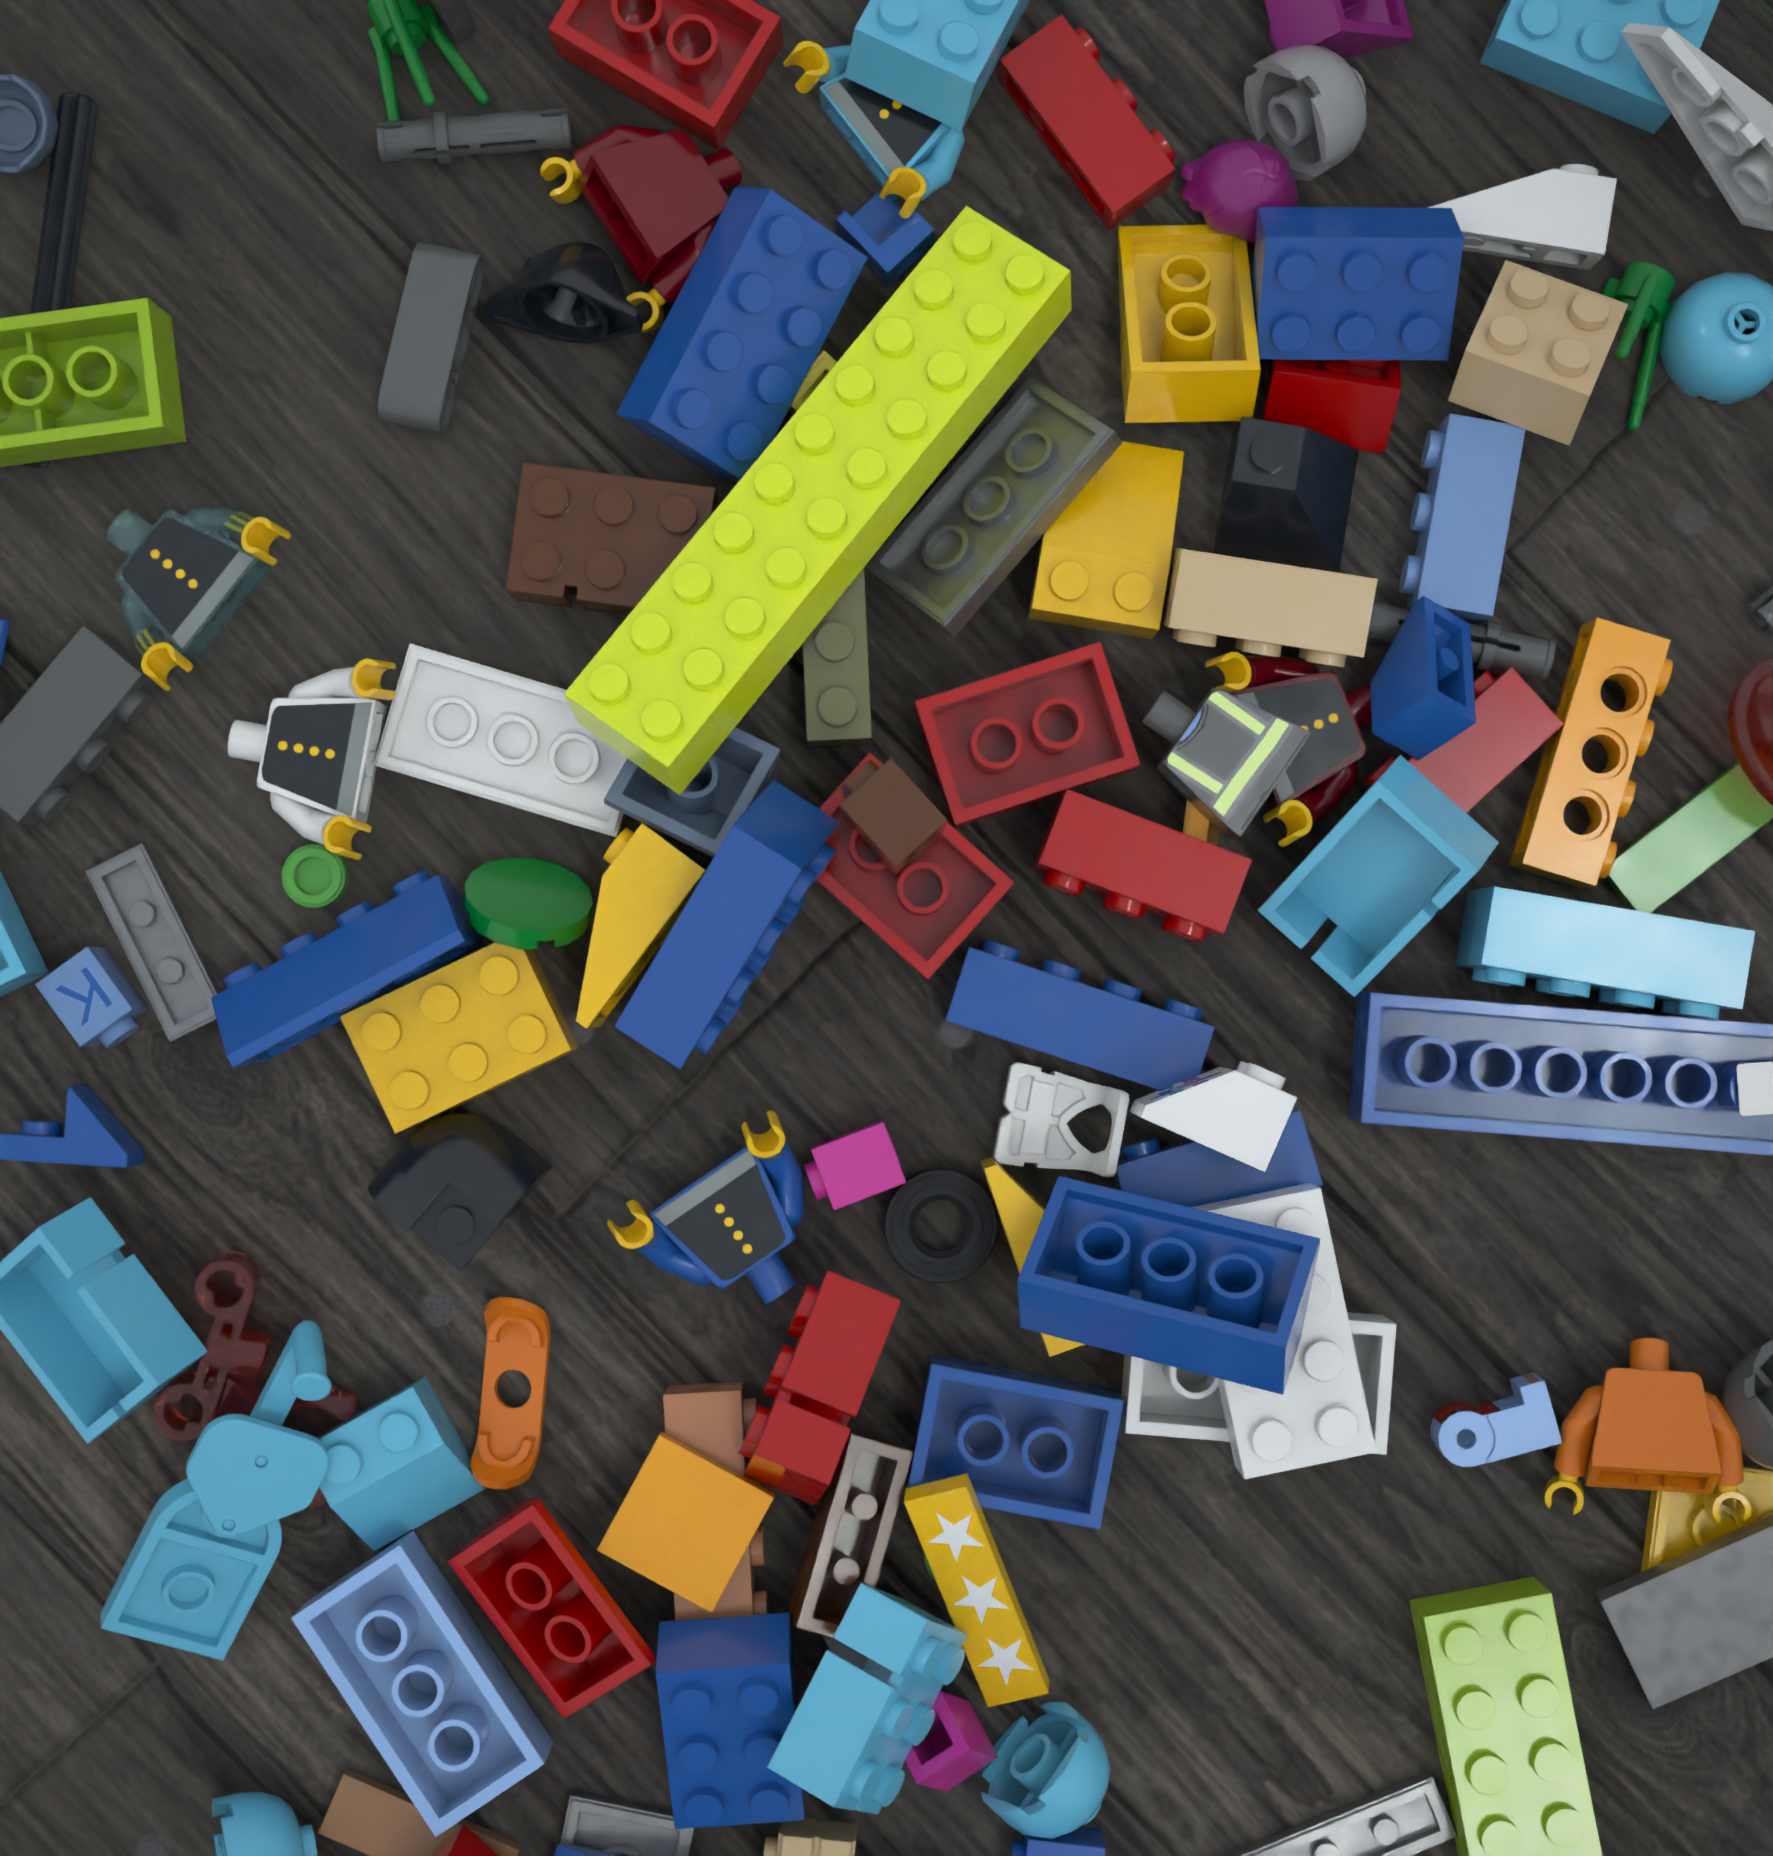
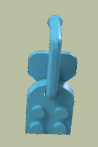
[100,1320,332,1660]

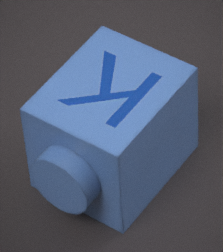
[35,946,149,1049]

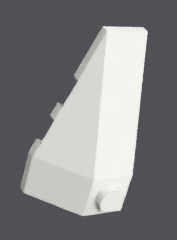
[1621,23,1773,231]

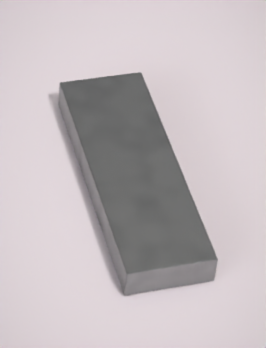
[85,843,221,1042]

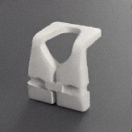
[993,1062,1129,1177]

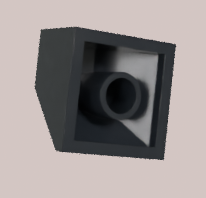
[1213,417,1359,573]

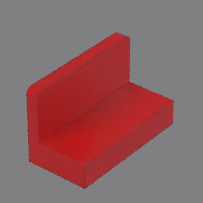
[1261,359,1401,453]

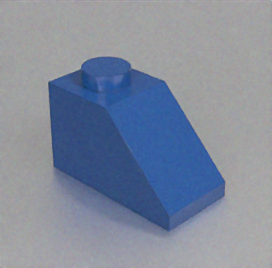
[1371,596,1476,760]

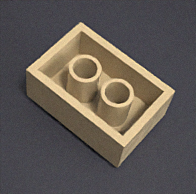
[1160,547,1378,667]

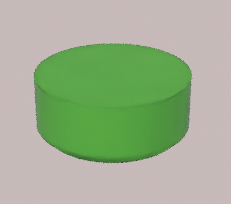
[282,844,349,908]

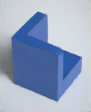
[835,191,934,289]

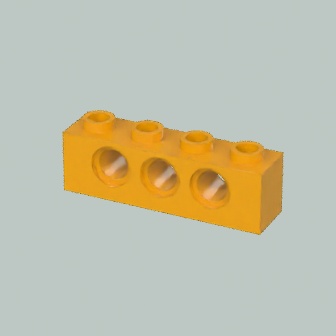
[1508,617,1673,889]

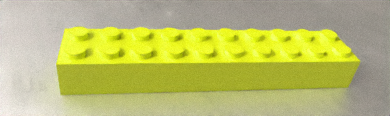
[564,206,1072,795]

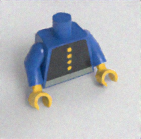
[607,1110,804,1304]

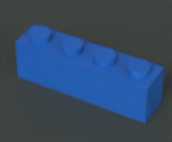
[944,939,1215,1090]

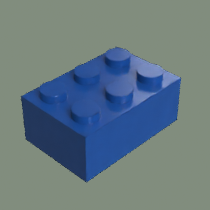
[1251,207,1464,361]
[907,1354,1124,1530]
[656,1613,805,1829]

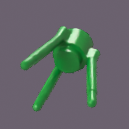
[367,0,490,121]
[1601,261,1675,431]

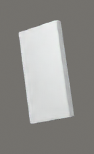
[373,644,627,838]

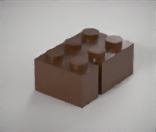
[506,462,720,615]

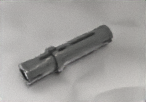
[376,107,572,164]
[1367,601,1556,680]

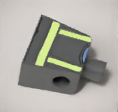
[1142,688,1311,840]

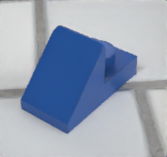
[0,1084,145,1168]

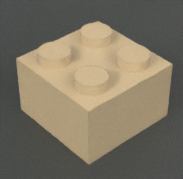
[1448,260,1628,446]

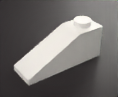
[1428,164,1617,270]

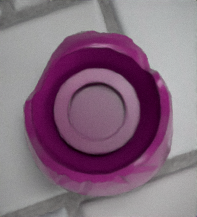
[1181,140,1298,244]

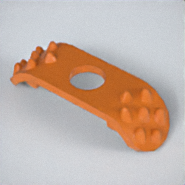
[470,1297,551,1489]

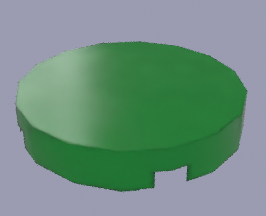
[462,857,593,950]

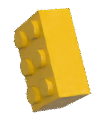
[340,942,579,1134]

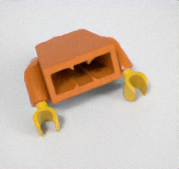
[1545,1338,1752,1524]

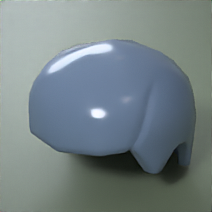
[0,74,59,173]

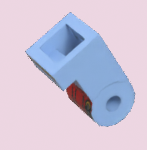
[1430,1372,1562,1467]

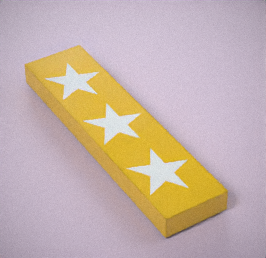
[904,1473,1049,1707]

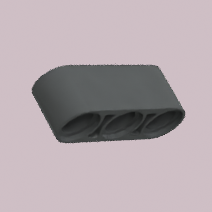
[378,241,484,434]

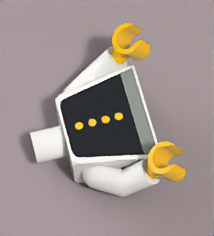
[228,658,396,860]

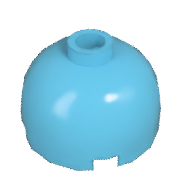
[1658,272,1773,404]
[981,1702,1111,1839]
[212,1792,317,1856]

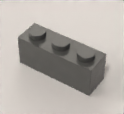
[0,625,157,826]

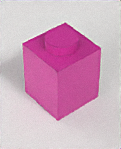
[804,1119,906,1210]
[905,1691,998,1792]

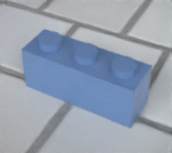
[1399,413,1525,625]

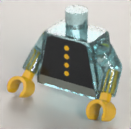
[106,506,291,691]

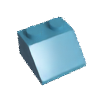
[316,1376,487,1551]

